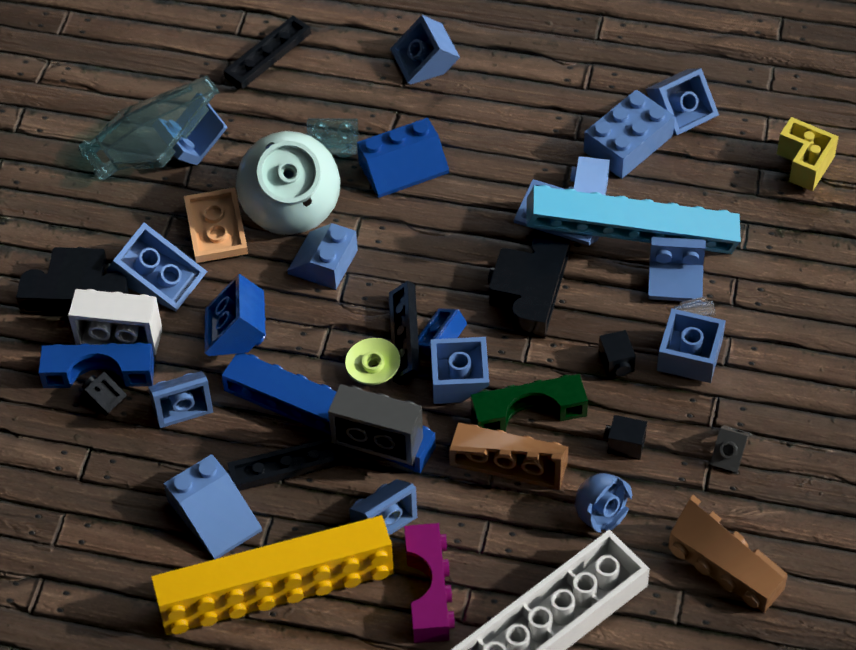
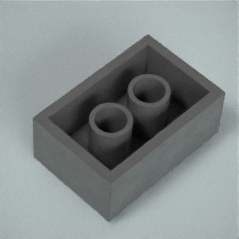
[328,384,423,465]

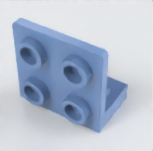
[152,95,227,165]
[648,237,706,302]

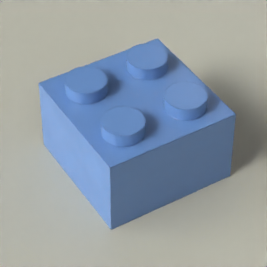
[657,308,726,383]

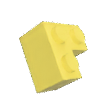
[777,117,839,191]

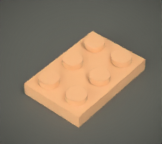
[184,187,248,263]

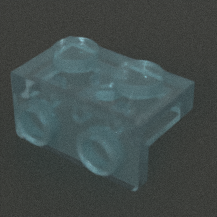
[307,118,359,157]

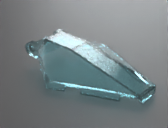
[78,76,220,180]

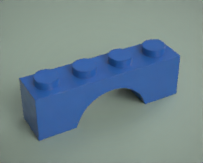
[39,342,155,388]

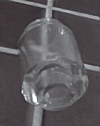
[674,296,716,317]

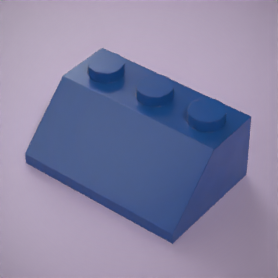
[357,117,449,198]
[204,274,266,356]

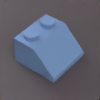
[390,15,460,84]
[646,68,719,135]
[287,223,358,290]
[431,337,489,404]
[148,371,213,428]
[349,479,417,535]

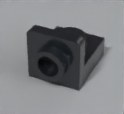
[80,372,127,416]

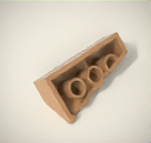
[449,423,569,490]
[668,495,788,613]

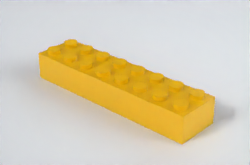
[151,515,394,635]

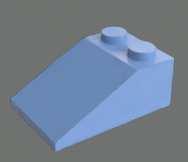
[106,223,207,311]
[164,454,262,560]

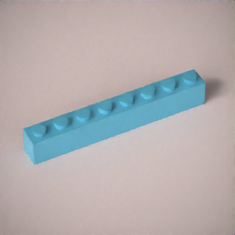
[526,185,741,254]

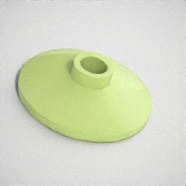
[345,338,400,385]

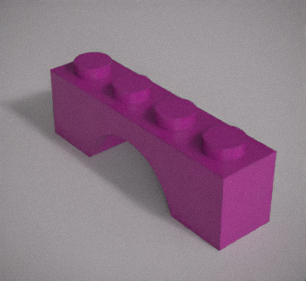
[404,523,455,643]

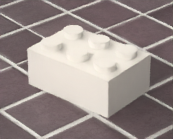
[68,289,163,355]

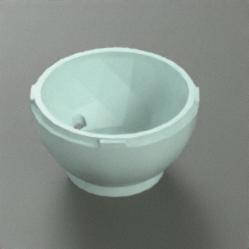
[236,131,341,235]

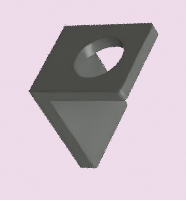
[710,425,751,472]

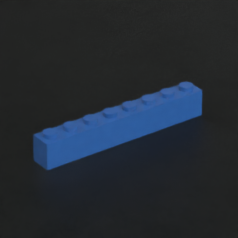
[222,353,436,473]

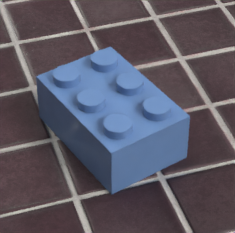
[584,89,675,179]

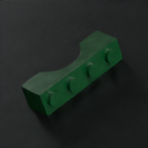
[471,374,588,432]

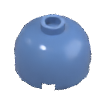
[575,473,632,533]

